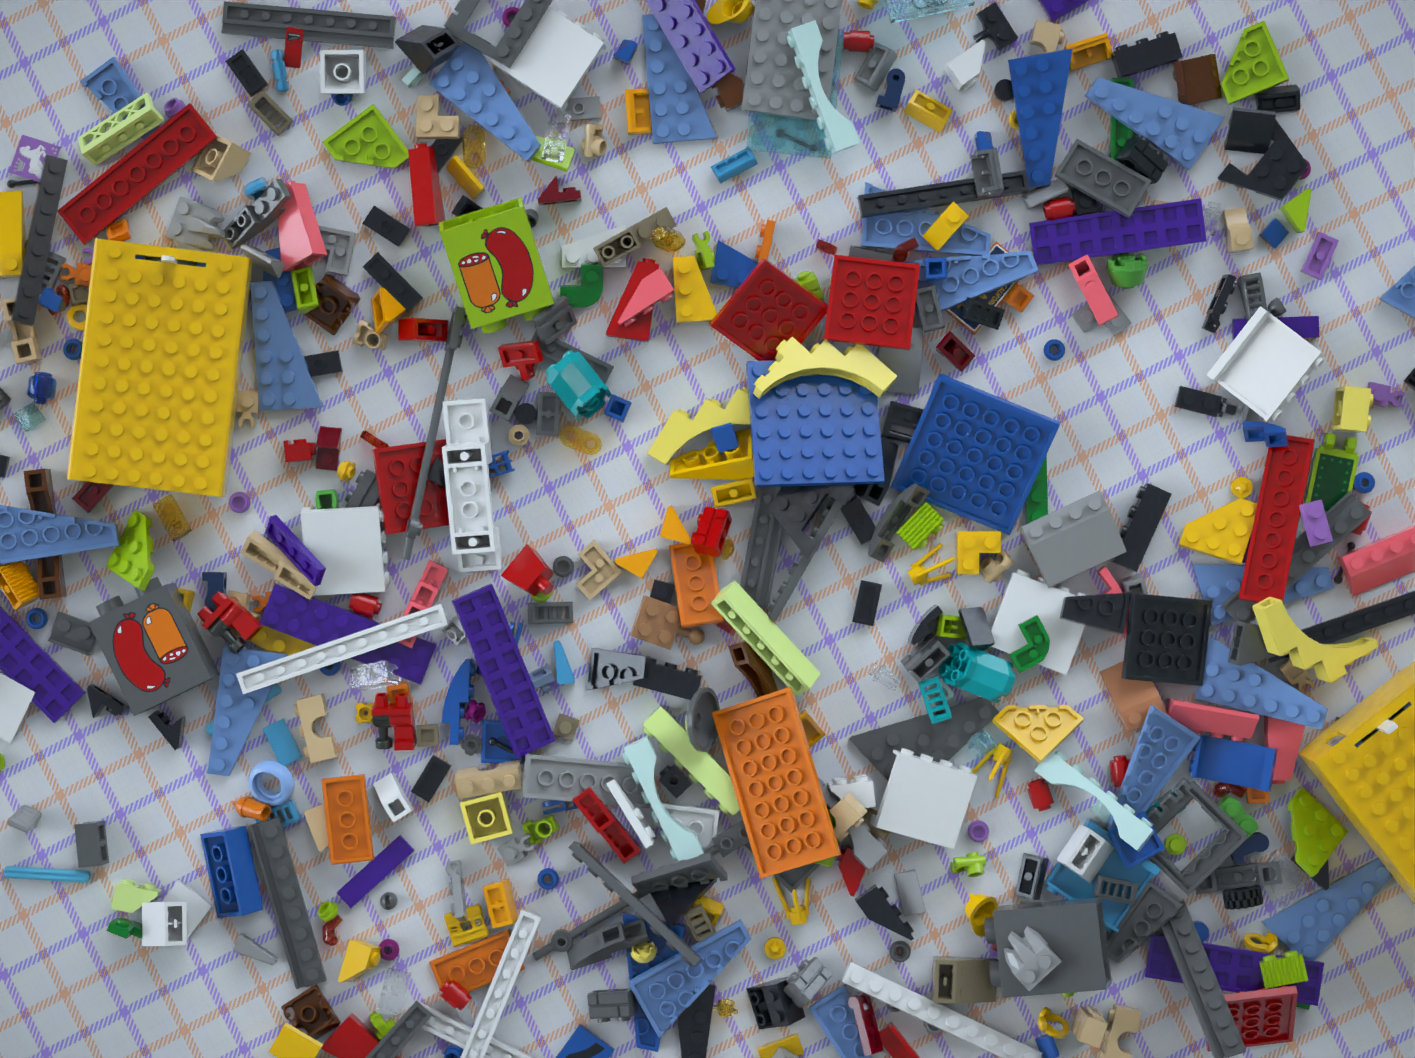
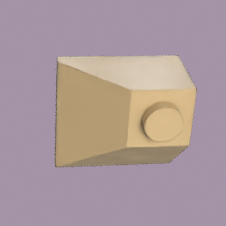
[191,136,251,182]

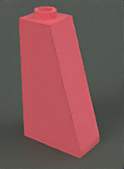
[278,181,327,272]
[1264,716,1305,784]

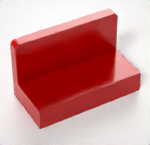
[879,1021,920,1058]

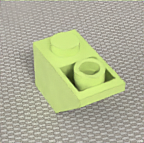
[111,879,162,913]

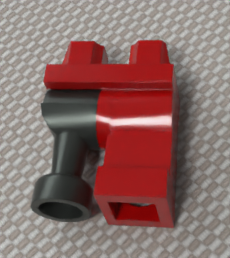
[197,591,264,655]
[371,692,417,751]

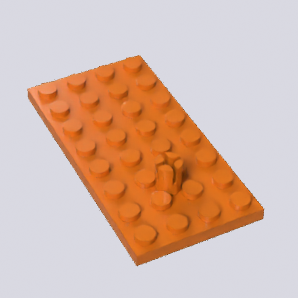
[712,687,841,879]

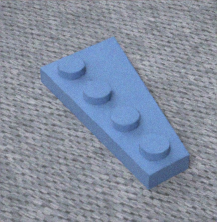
[80,57,162,140]

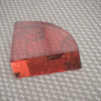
[815,239,838,256]
[360,430,389,448]

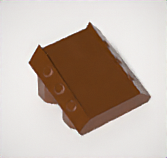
[1173,54,1222,105]
[304,274,360,335]
[281,984,341,1040]

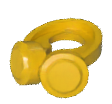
[67,304,87,331]
[1243,933,1278,954]
[1038,1007,1070,1038]

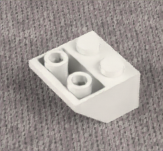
[828,774,876,808]
[1056,824,1114,884]
[142,901,187,946]

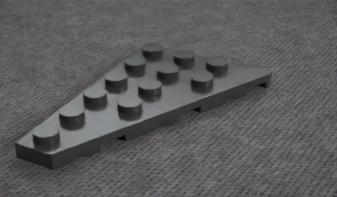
[849,697,999,780]

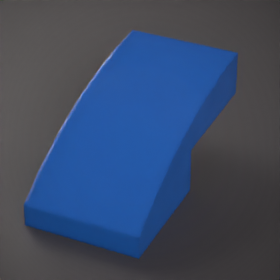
[1242,421,1288,447]

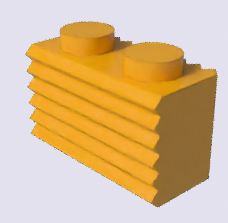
[0,561,40,611]

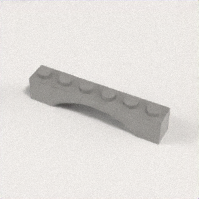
[818,777,888,871]

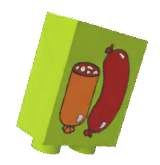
[439,197,554,333]

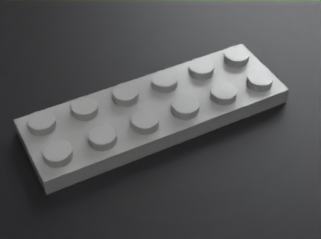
[522,754,650,808]

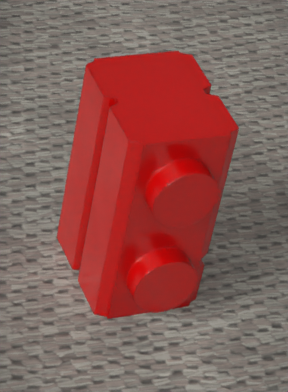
[691,507,732,557]

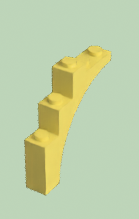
[753,337,897,399]
[647,387,750,465]
[1252,597,1378,683]

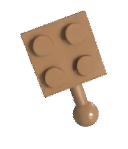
[629,595,705,650]

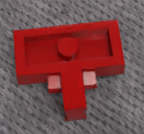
[498,340,544,381]

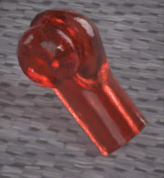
[893,237,919,263]
[48,285,70,316]
[1213,782,1246,798]
[322,914,343,946]

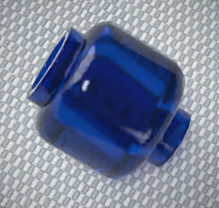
[27,372,57,405]

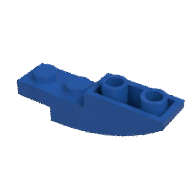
[442,658,475,745]

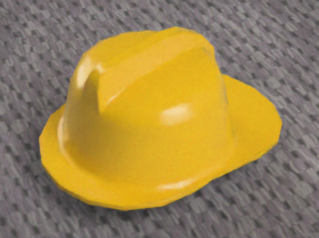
[707,0,754,25]
[964,893,998,937]

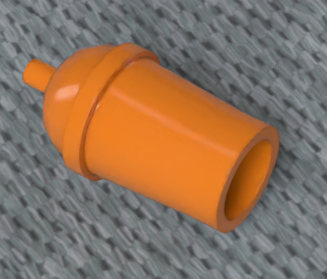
[232,796,271,821]

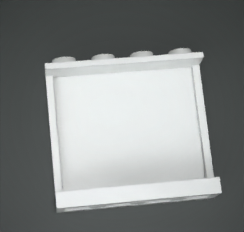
[490,5,607,112]
[1207,306,1325,423]
[300,503,390,596]
[991,569,1085,675]
[870,748,978,849]

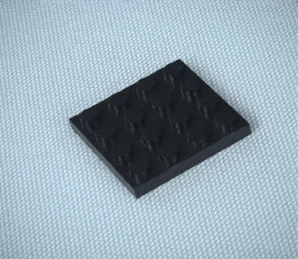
[1122,593,1212,686]

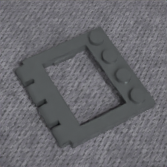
[444,0,553,69]
[1146,778,1249,896]

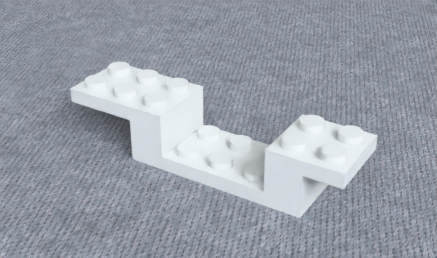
[442,398,503,572]

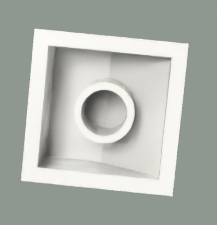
[944,40,985,91]
[320,50,366,94]

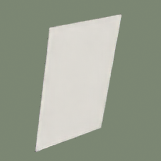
[0,673,35,744]

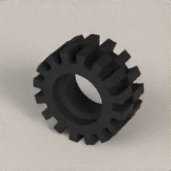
[1222,885,1263,910]

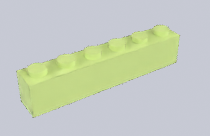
[711,581,821,696]
[643,705,740,816]

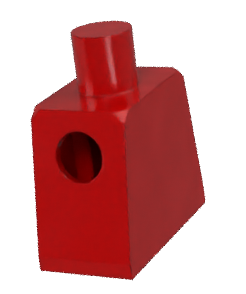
[501,544,554,596]

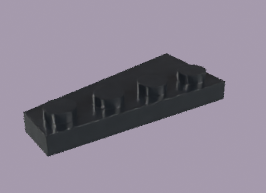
[678,984,716,1058]

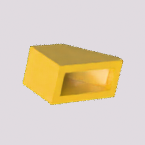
[922,202,969,251]
[338,939,381,982]

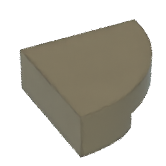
[67,284,89,306]

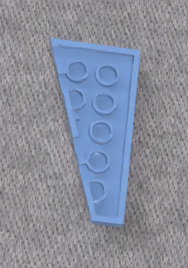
[429,42,542,163]
[1192,564,1334,626]
[1195,636,1328,730]
[207,646,288,776]
[1106,704,1201,830]
[1261,858,1393,961]
[628,919,751,1038]

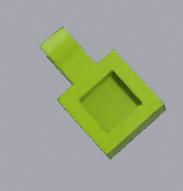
[692,231,715,271]

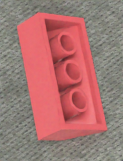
[1337,525,1415,596]
[1165,698,1259,742]

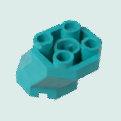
[545,350,611,421]
[938,642,1016,703]

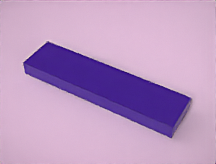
[1232,316,1320,340]
[265,515,326,586]
[336,834,415,908]

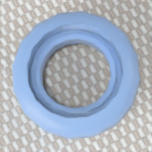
[248,760,295,806]

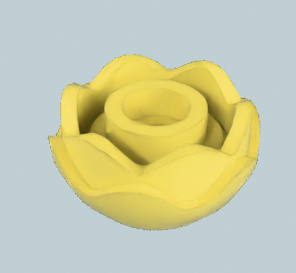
[630,942,657,963]

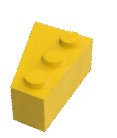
[673,256,717,323]

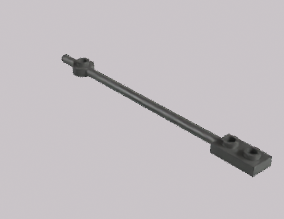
[401,306,467,560]
[532,820,749,961]

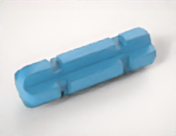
[270,49,289,92]

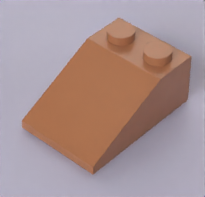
[1100,662,1168,732]

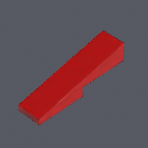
[572,786,641,864]

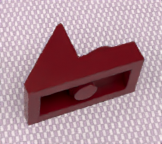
[538,176,582,206]
[936,331,975,372]
[315,426,342,471]

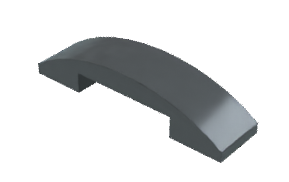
[868,484,930,562]
[1195,861,1282,895]

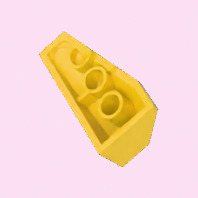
[0,191,26,278]
[670,428,754,480]

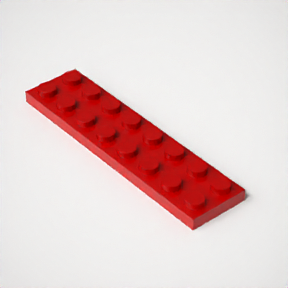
[57,103,217,245]
[1239,435,1315,603]

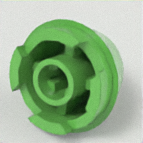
[1105,253,1149,289]

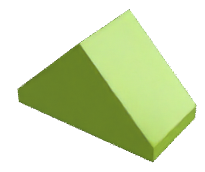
[1279,188,1312,233]
[934,614,967,639]

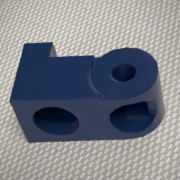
[875,68,905,112]
[202,572,227,612]
[1230,832,1269,865]

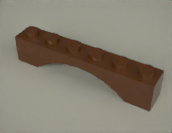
[695,0,744,112]
[24,469,67,600]
[728,640,778,697]

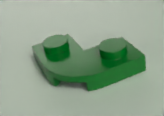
[560,263,603,308]
[1009,615,1050,673]
[106,918,142,939]

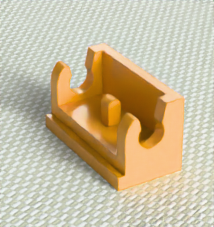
[1064,33,1113,71]
[625,89,652,135]
[482,878,518,928]

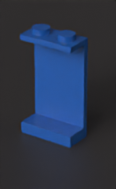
[1189,735,1278,792]

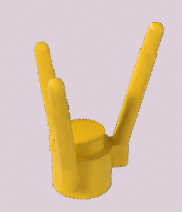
[907,543,955,586]
[971,743,1013,798]
[772,877,810,925]

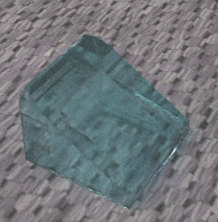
[13,402,46,432]

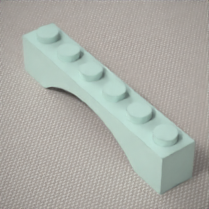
[787,20,860,154]
[622,735,704,861]
[1034,751,1155,852]

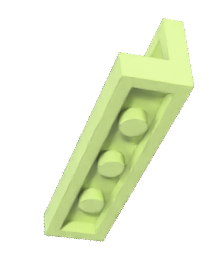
[78,93,164,166]

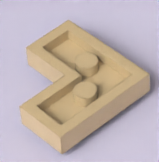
[416,95,460,139]
[576,540,622,600]

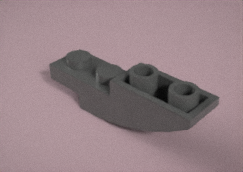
[224,179,291,249]
[567,920,650,970]

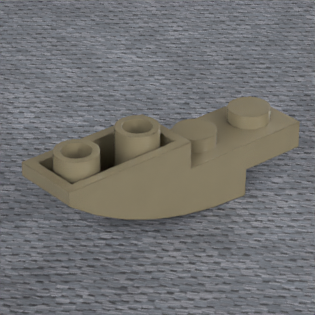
[593,207,677,267]

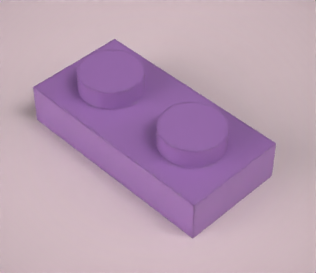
[1300,232,1339,280]
[1299,499,1333,547]

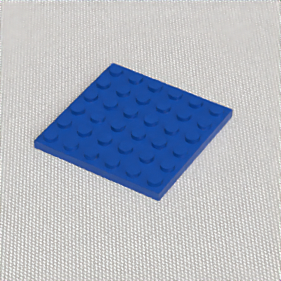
[746,361,885,487]
[890,373,1060,536]

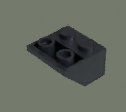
[395,25,461,74]
[747,977,805,1029]

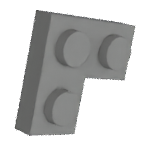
[319,226,356,276]
[1071,290,1132,336]

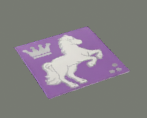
[9,135,61,182]

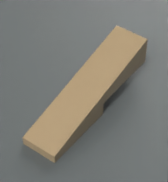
[240,530,318,600]

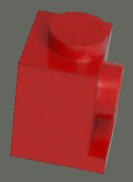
[283,439,317,463]

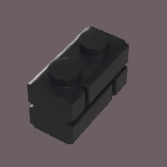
[1116,137,1168,184]

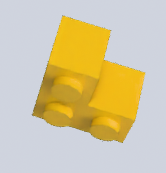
[955,531,1001,574]

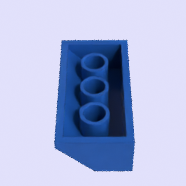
[200,826,263,918]

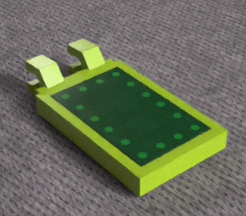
[1304,433,1359,512]

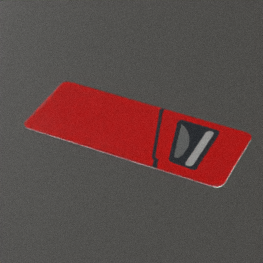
[284,27,304,68]

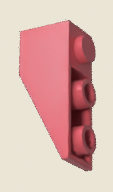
[1068,254,1119,326]
[618,268,674,326]

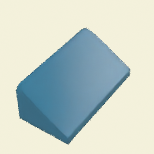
[263,718,303,766]

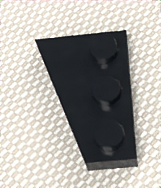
[650,879,717,930]

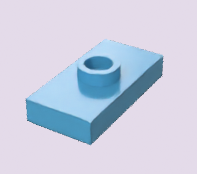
[711,147,758,184]

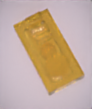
[153,494,192,542]

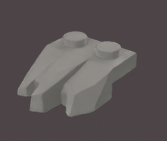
[166,197,225,251]
[1004,926,1062,991]

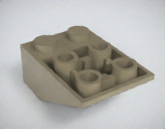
[932,956,998,1004]

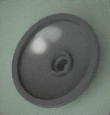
[684,687,720,752]

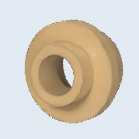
[508,425,530,446]

